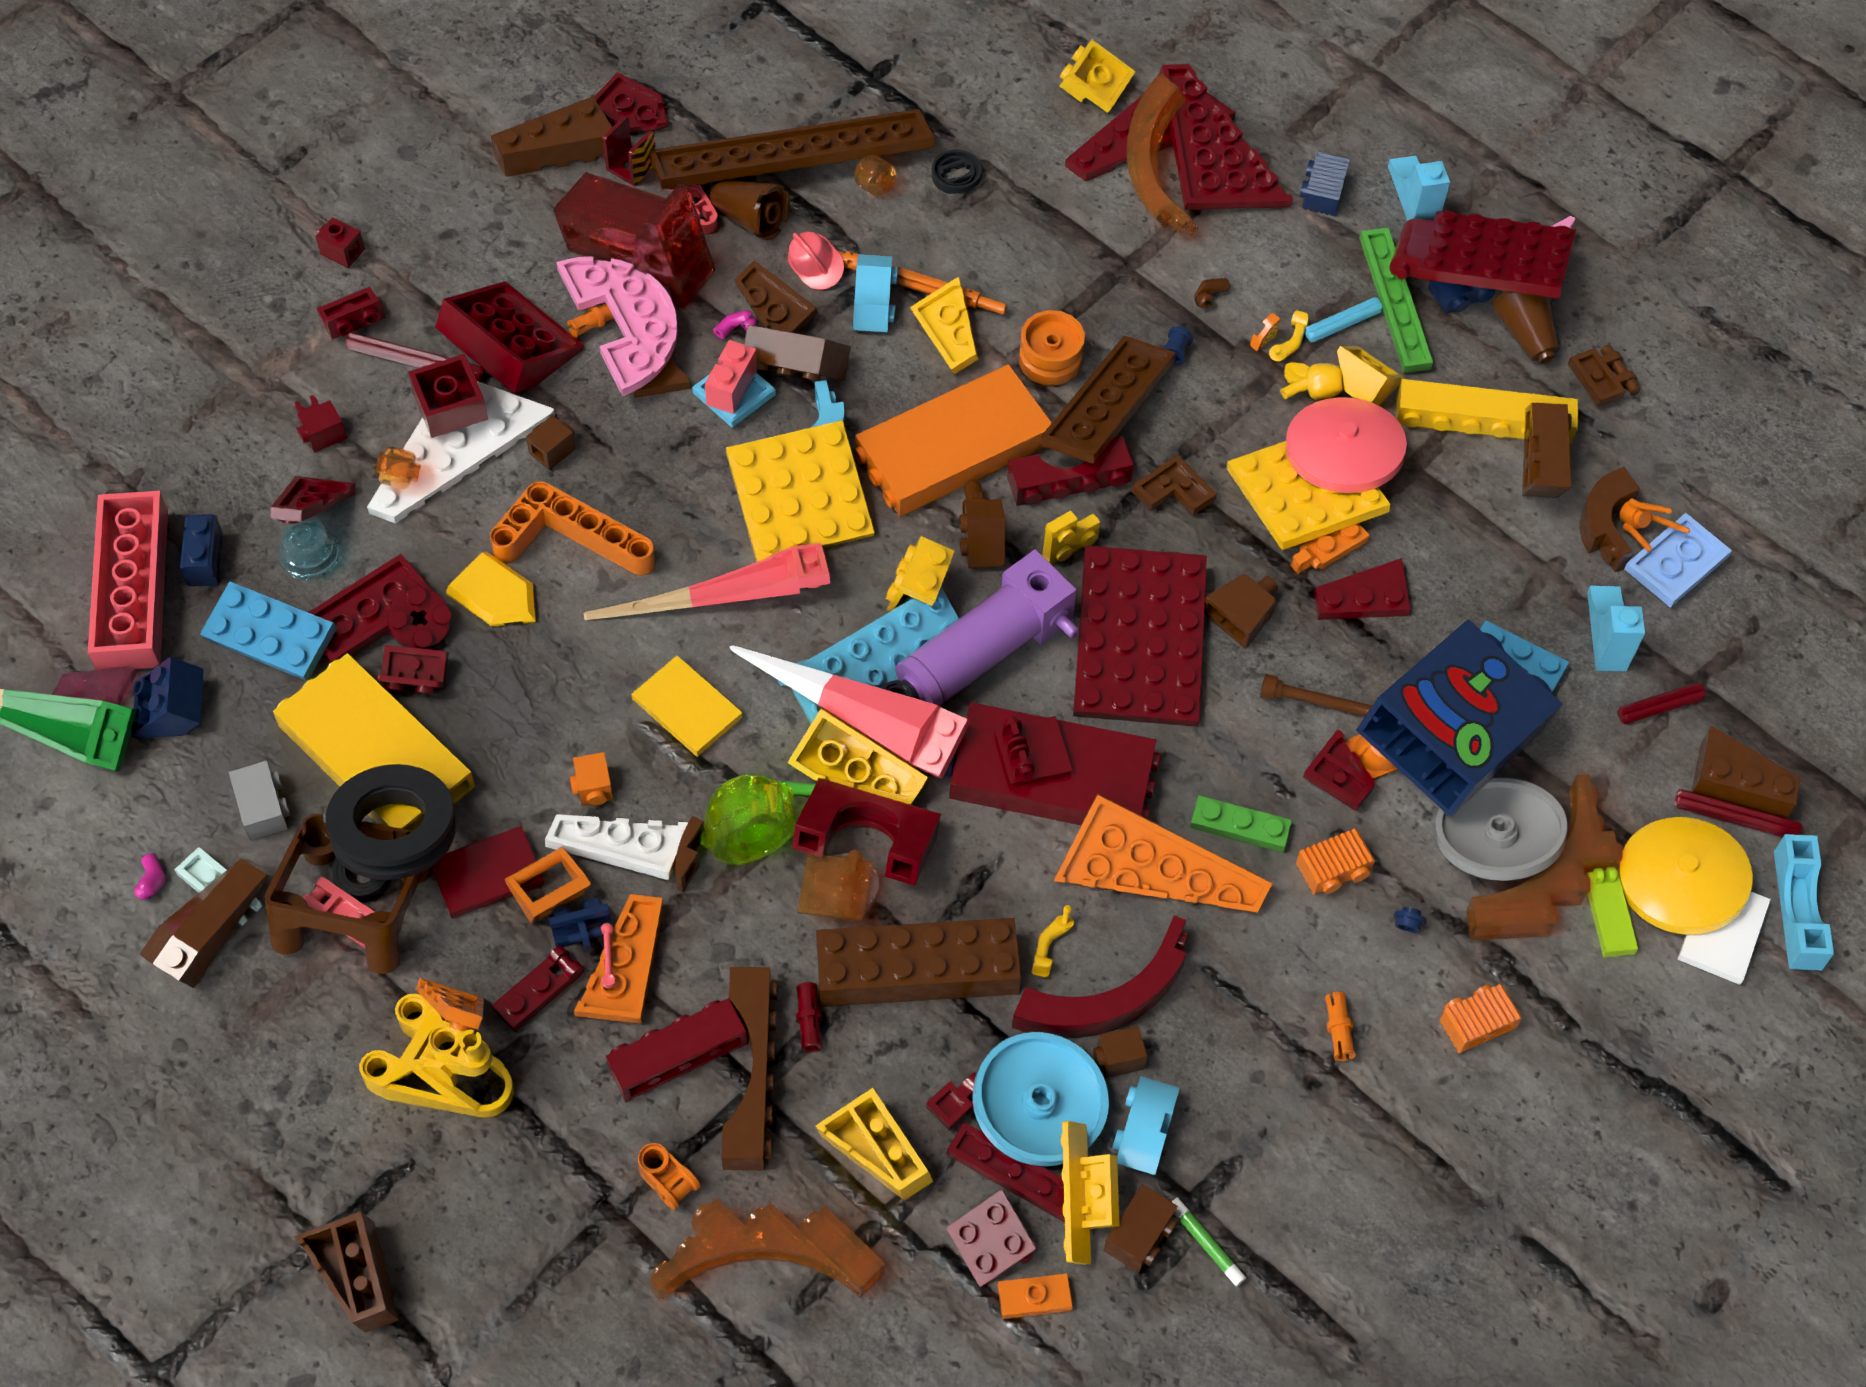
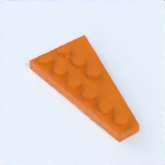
[1053,794,1272,913]

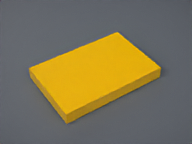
[631,656,743,757]

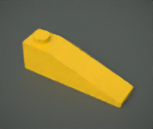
[787,709,929,805]

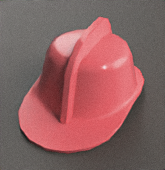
[788,231,844,290]

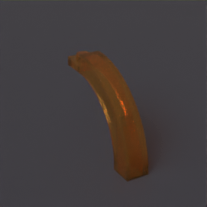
[1127,73,1198,237]

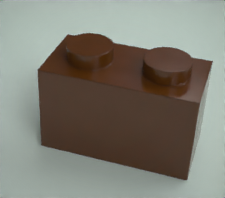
[1103,1184,1179,1273]

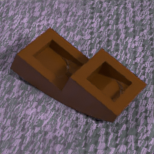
[675,816,705,892]

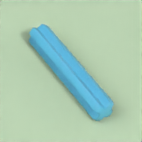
[1305,297,1383,342]

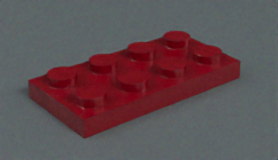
[308,554,433,663]

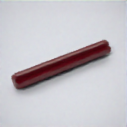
[1674,789,1802,837]

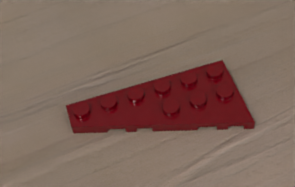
[1065,80,1236,181]

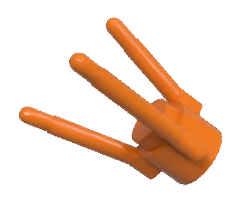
[1620,498,1690,552]

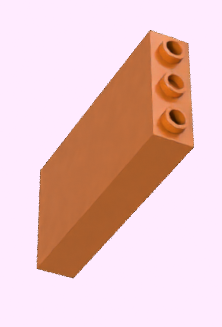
[853,364,1051,517]

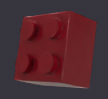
[408,353,488,438]

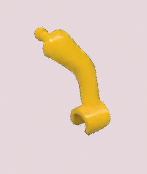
[1269,310,1308,361]
[1031,905,1074,978]

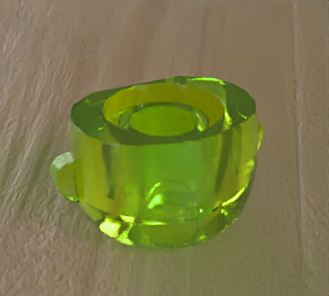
[701,773,796,865]

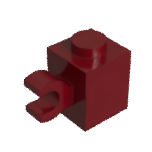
[295,395,347,453]

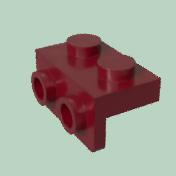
[316,287,386,340]
[376,645,449,694]

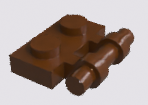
[1568,344,1641,407]

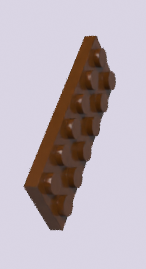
[1041,336,1176,464]

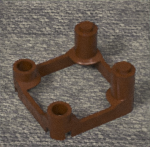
[265,814,431,974]

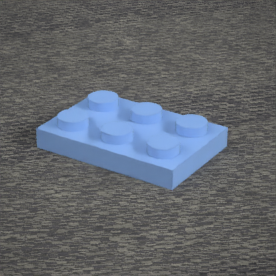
[1624,513,1732,608]

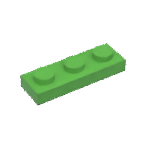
[1190,795,1292,853]

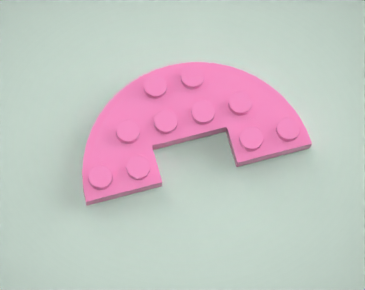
[556,256,677,396]

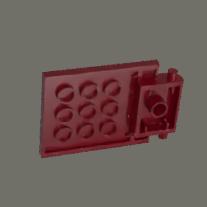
[1389,210,1576,298]

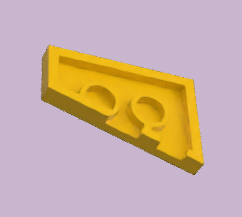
[910,277,978,374]

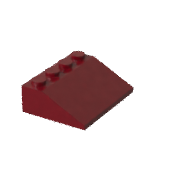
[435,281,584,394]

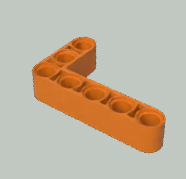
[490,481,655,575]

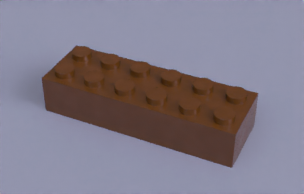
[816,918,1021,1007]

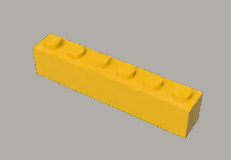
[1396,379,1578,445]

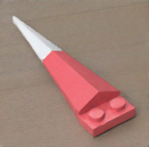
[729,645,970,779]

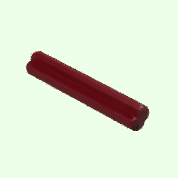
[1617,683,1706,724]

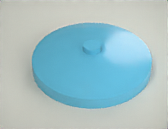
[972,1032,1109,1166]

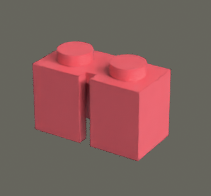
[705,340,757,414]

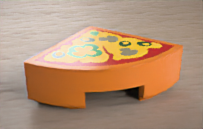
[1250,313,1281,351]

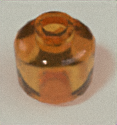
[854,155,896,196]
[374,447,421,489]

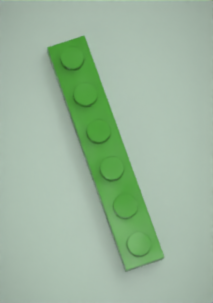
[1359,228,1433,373]

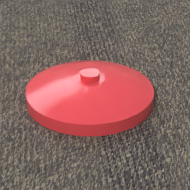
[1286,397,1407,493]

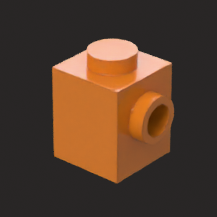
[569,752,613,806]

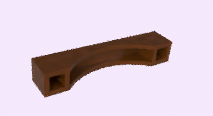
[721,967,777,1171]

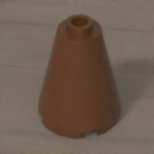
[710,180,790,240]
[1492,291,1559,363]

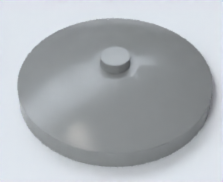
[1436,778,1567,881]

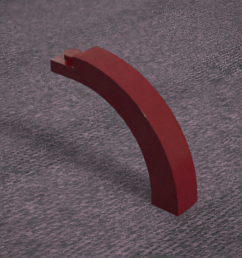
[1012,915,1188,1038]

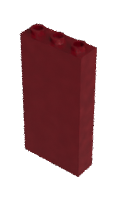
[949,702,1160,825]

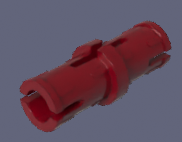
[796,982,823,1053]

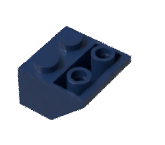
[131,657,204,738]

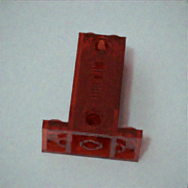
[553,172,716,308]

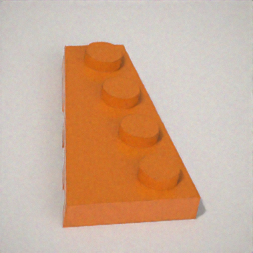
[415,977,484,1031]

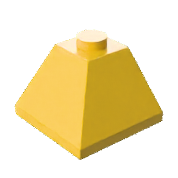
[1337,346,1405,406]

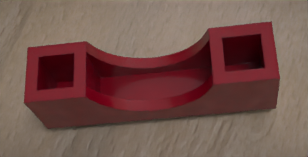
[1007,436,1133,506]

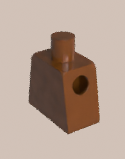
[1204,574,1278,649]

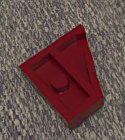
[1303,729,1375,811]

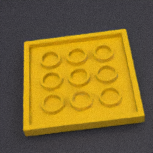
[726,420,874,562]
[1227,441,1390,550]

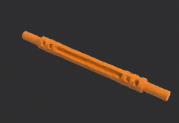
[837,250,1007,315]

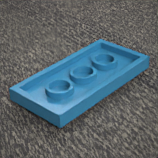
[200,581,337,681]

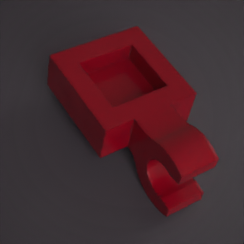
[926,1072,977,1131]

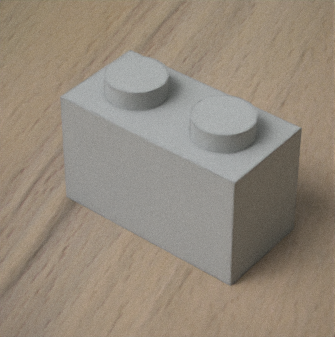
[229,761,290,841]

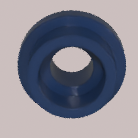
[1393,907,1427,933]

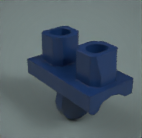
[549,897,612,950]

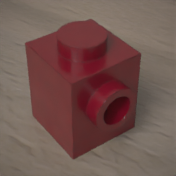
[315,217,365,268]

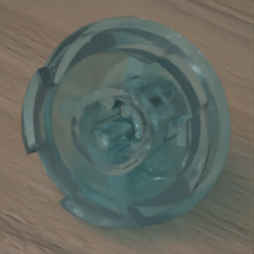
[278,519,339,580]

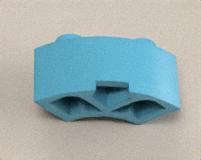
[853,254,897,332]
[1112,1076,1180,1175]

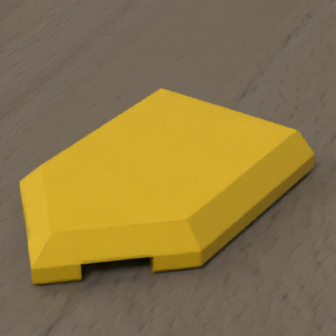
[446,551,536,627]

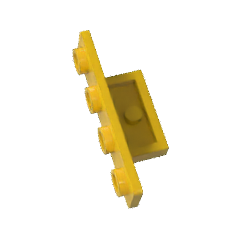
[1061,1121,1120,1265]

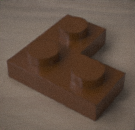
[1131,455,1217,515]

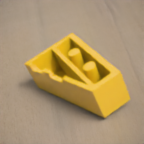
[815,1088,933,1201]

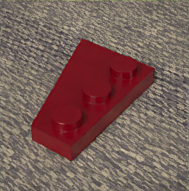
[271,476,355,524]
[1314,558,1411,620]

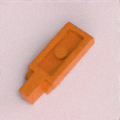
[1290,523,1370,574]

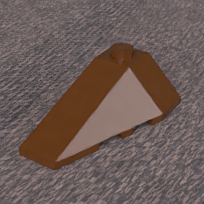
[140,859,269,988]

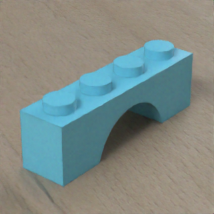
[1774,834,1834,971]

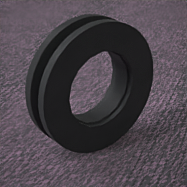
[326,764,456,880]

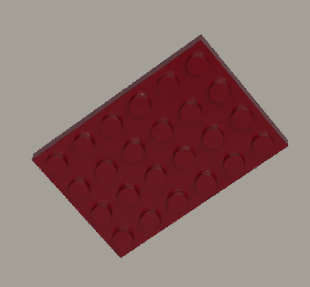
[1073,545,1207,727]

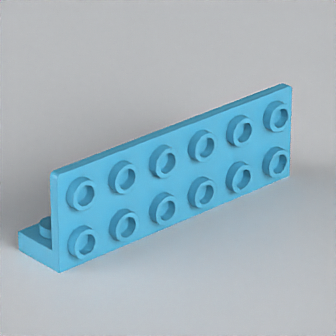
[777,587,959,724]

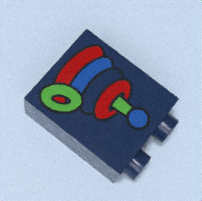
[1356,619,1563,817]

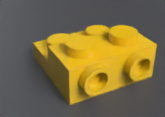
[1059,39,1136,113]

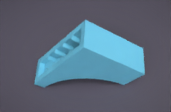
[1388,156,1450,221]
[1587,586,1645,672]

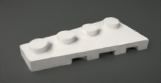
[545,814,688,880]

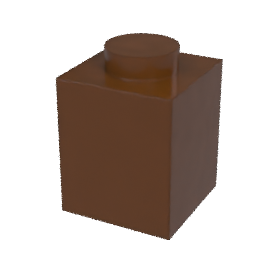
[526,415,575,471]
[1093,1026,1147,1078]

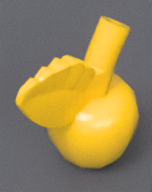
[1280,362,1344,401]

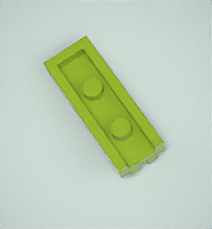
[1583,867,1638,958]

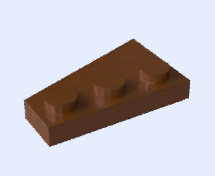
[735,260,818,334]

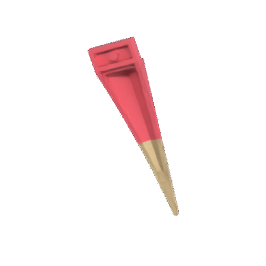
[583,543,830,620]

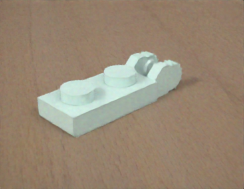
[174,847,262,926]

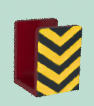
[602,116,656,186]

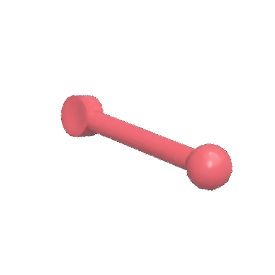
[600,923,616,988]

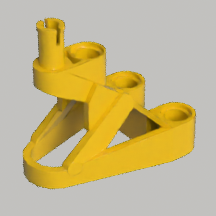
[359,993,514,1118]

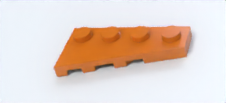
[574,894,663,1024]

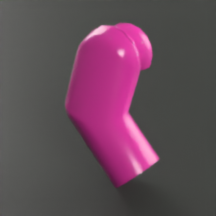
[713,310,757,339]
[134,853,166,900]

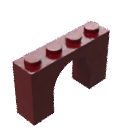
[791,778,941,886]

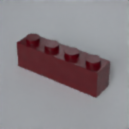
[606,998,747,1102]

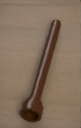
[1260,674,1373,716]

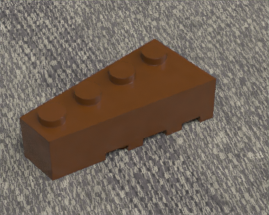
[491,97,612,177]

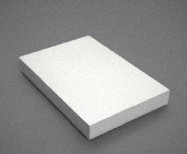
[1677,892,1770,985]

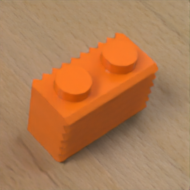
[1296,828,1375,895]
[1440,984,1522,1054]

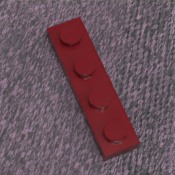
[946,1122,1065,1223]

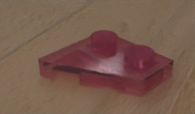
[51,667,137,705]

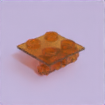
[797,850,872,921]

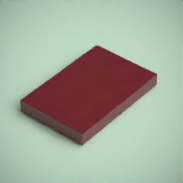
[431,826,544,919]

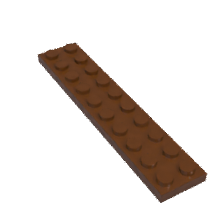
[649,109,934,189]

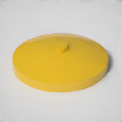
[1618,817,1753,935]

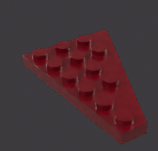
[1160,64,1293,210]

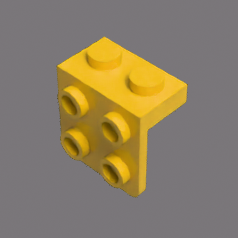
[885,536,955,611]

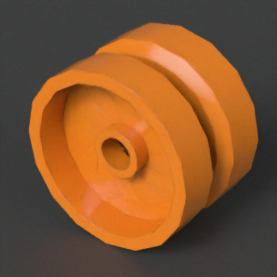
[1019,310,1085,386]

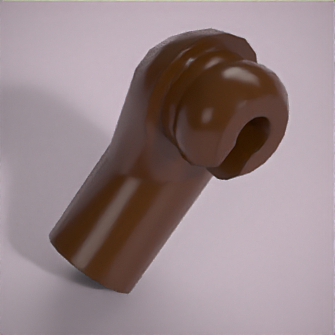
[1194,278,1230,309]

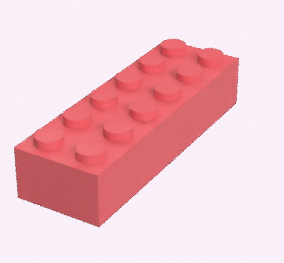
[88,491,168,672]

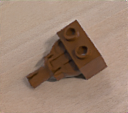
[959,480,1005,568]

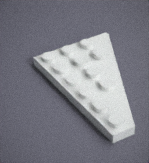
[367,381,555,524]

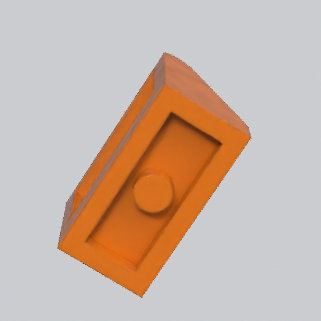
[505,847,591,924]

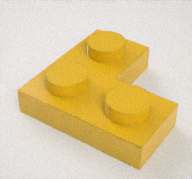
[1042,510,1100,565]

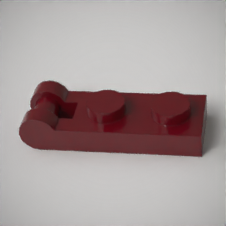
[491,945,584,1032]

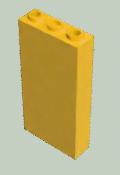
[273,653,475,833]

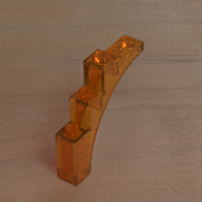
[1466,774,1623,941]
[649,1198,885,1301]

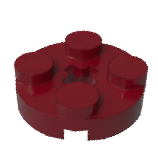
[387,586,451,649]

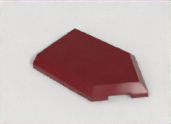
[594,72,668,133]

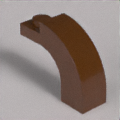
[1579,467,1640,572]

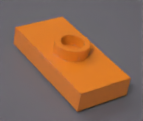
[997,1273,1073,1319]

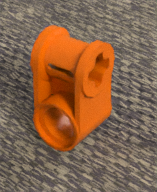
[638,1143,701,1211]

